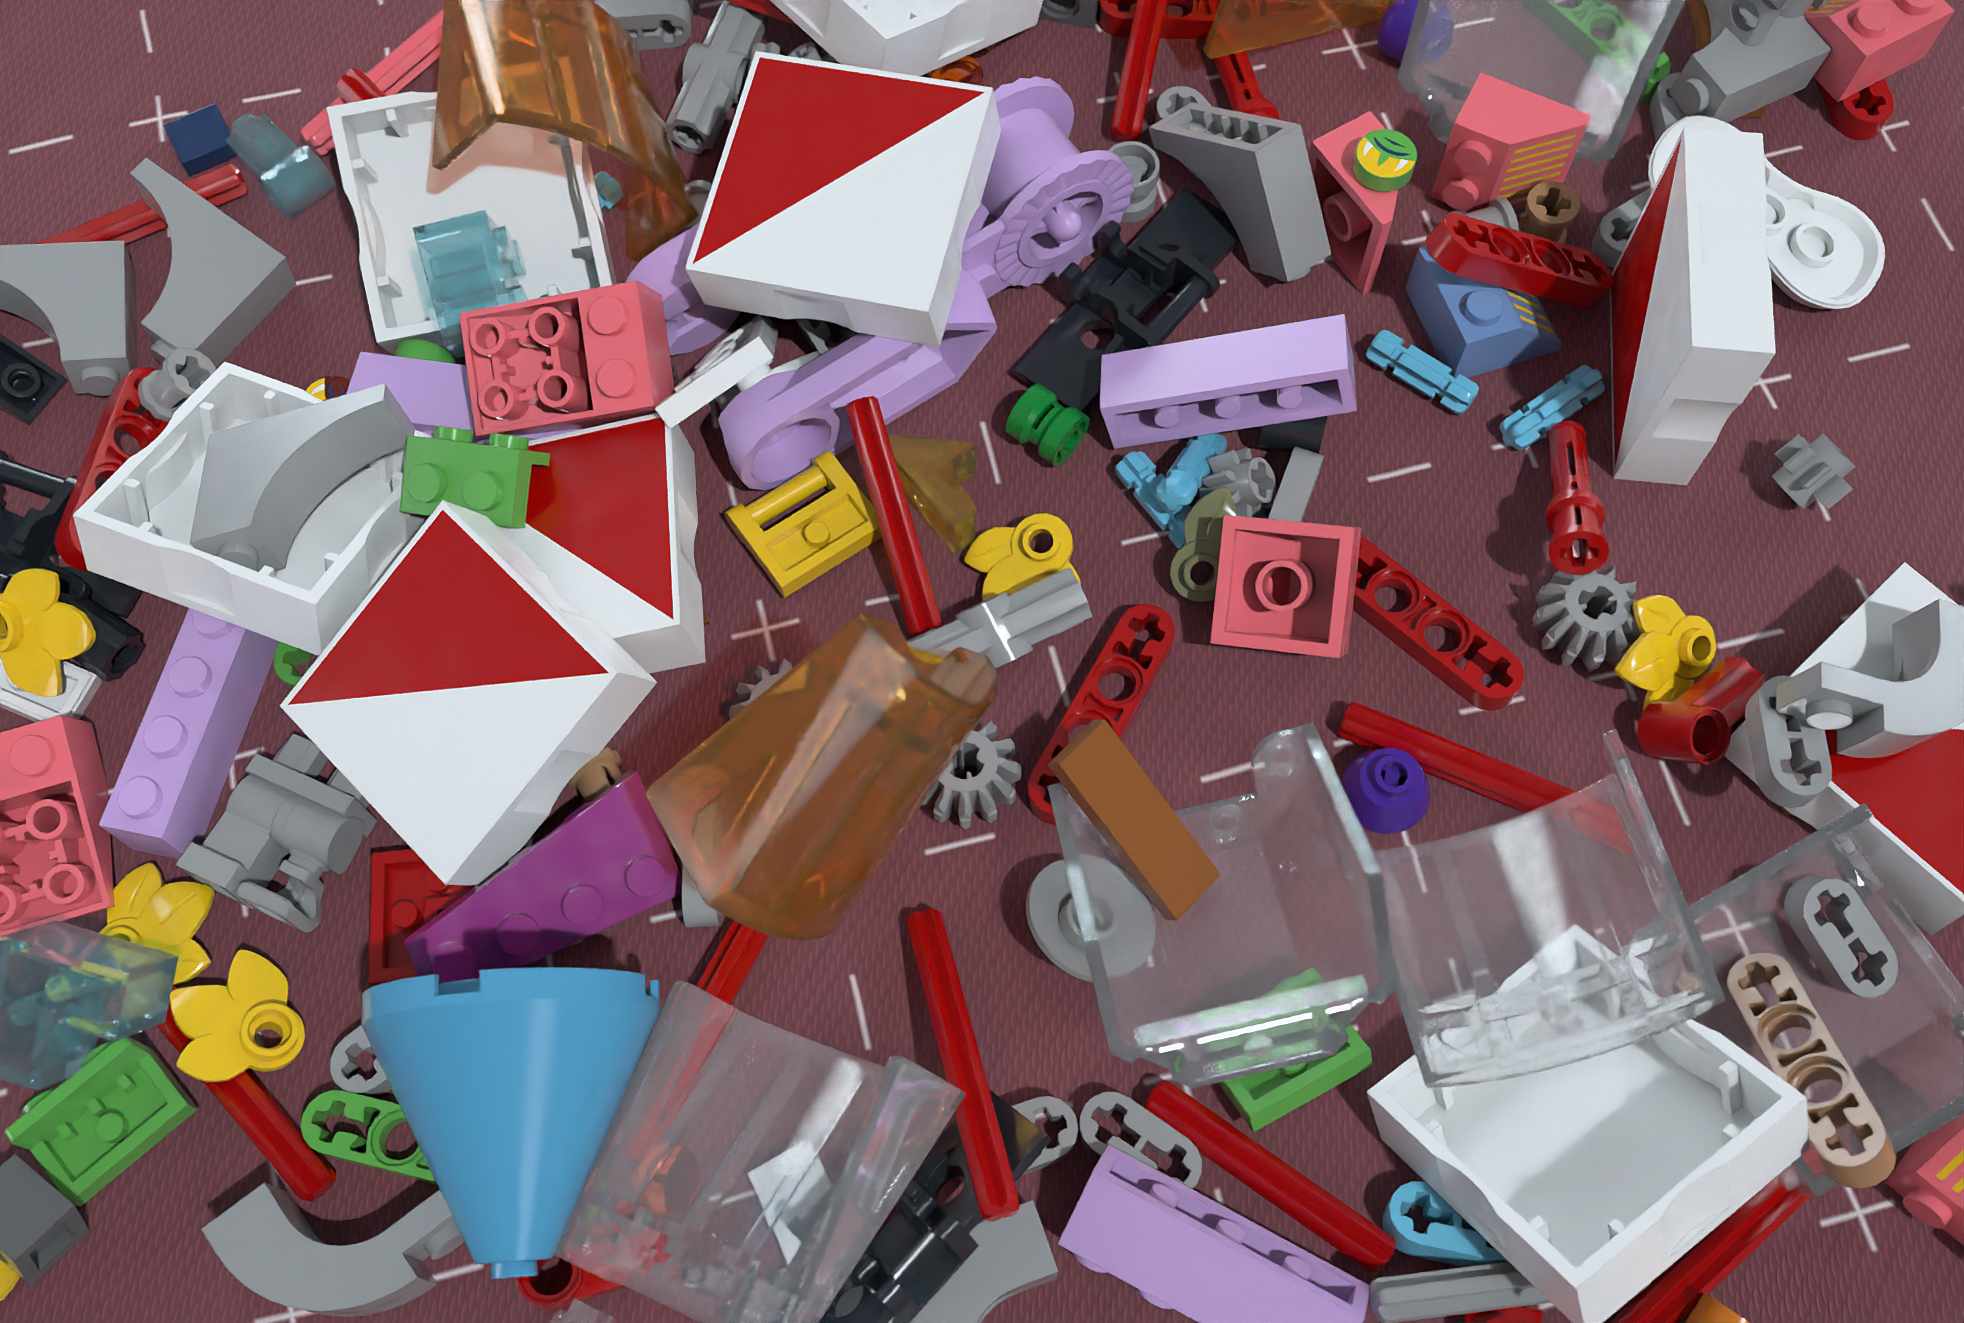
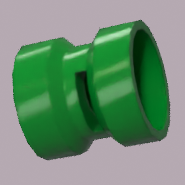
[1006,383,1090,467]

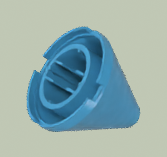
[361,968,660,1279]

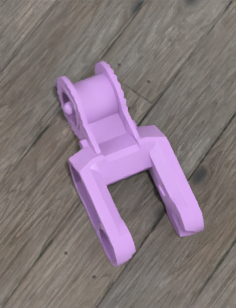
[626,76,1134,490]

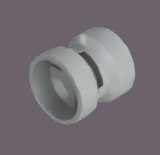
[1108,141,1160,223]

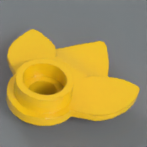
[964,513,1081,601]
[0,568,96,697]
[1615,595,1716,710]
[89,863,215,987]
[169,949,305,1082]

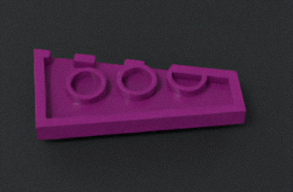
[404,767,682,984]

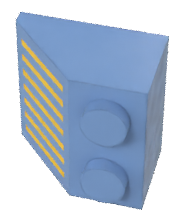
[1405,246,1562,378]

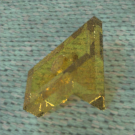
[888,435,977,555]

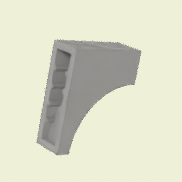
[1669,0,1832,123]
[1148,102,1331,281]
[130,158,297,368]
[0,241,138,396]
[189,383,415,572]

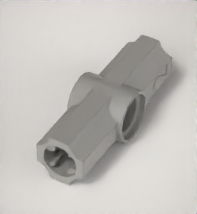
[665,0,768,154]
[896,567,1093,698]

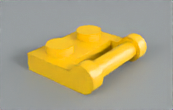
[724,450,882,598]

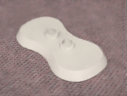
[1648,115,1885,309]

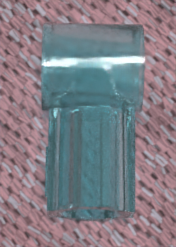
[226,113,337,219]

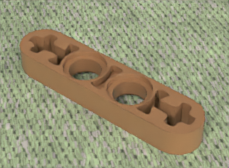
[1727,953,1896,1189]

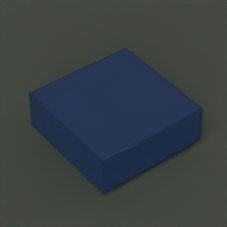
[163,103,241,176]

